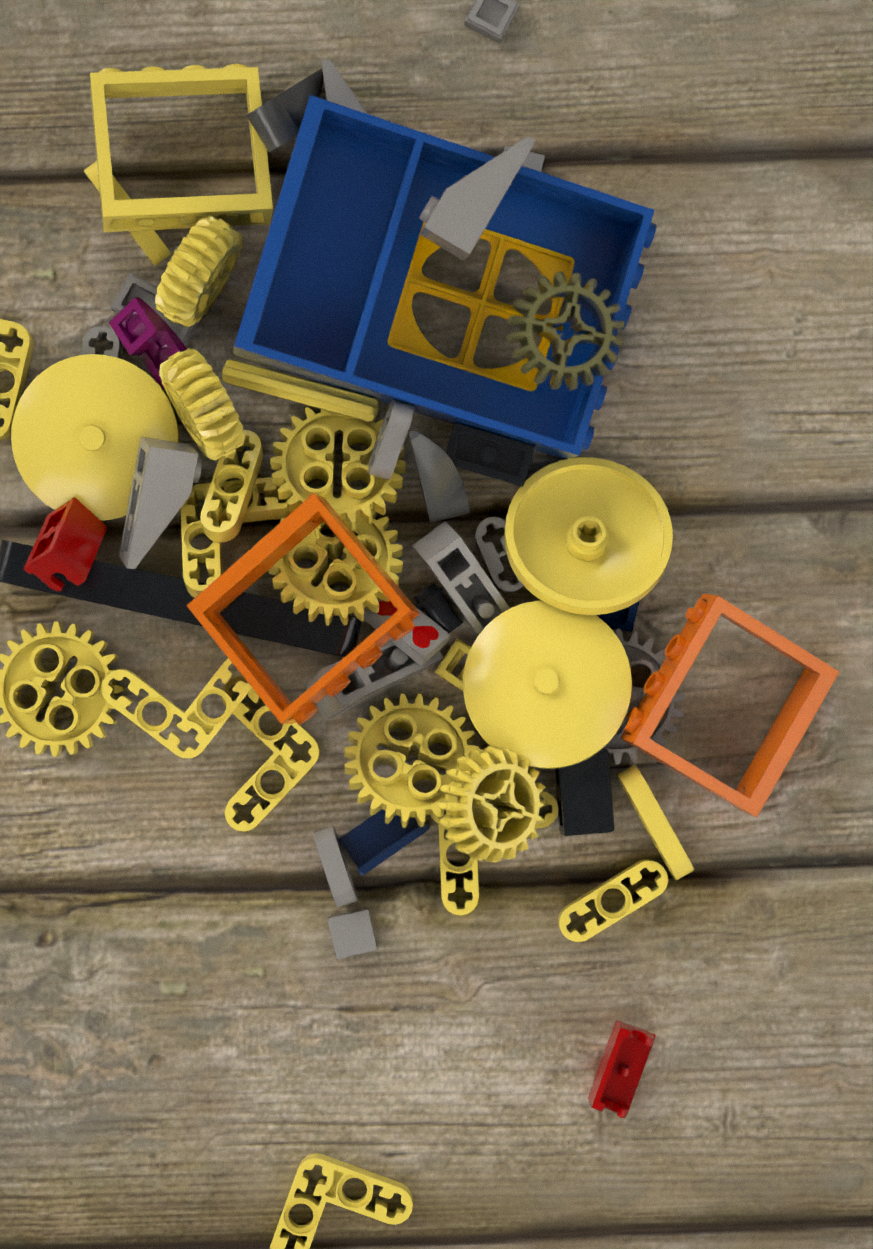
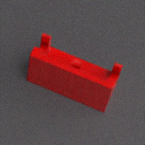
[23,497,107,592]
[588,1020,656,1118]

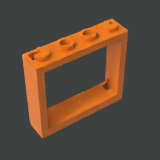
[186,493,420,725]
[620,593,839,818]

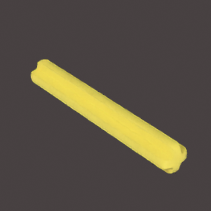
[222,359,379,422]

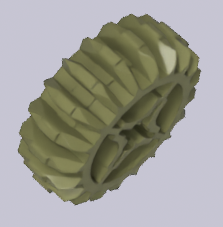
[507,272,624,391]

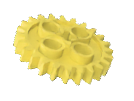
[270,407,406,530]
[268,496,403,626]
[0,621,126,757]
[344,693,480,828]

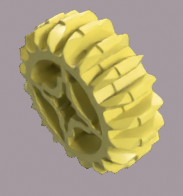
[155,215,242,327]
[159,348,245,461]
[436,746,548,863]

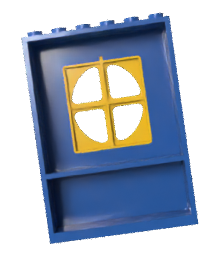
[234,95,657,459]

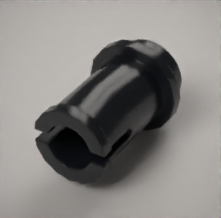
[414,583,464,633]

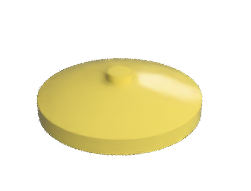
[11,354,180,521]
[504,457,673,615]
[463,600,632,769]

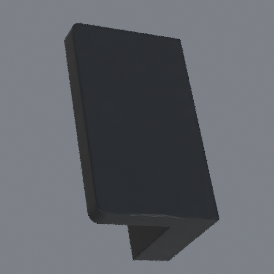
[446,422,535,487]
[554,748,615,836]

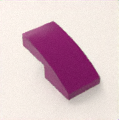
[109,297,187,389]

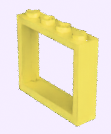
[90,64,273,233]

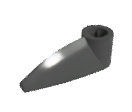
[247,68,323,152]
[408,431,470,523]

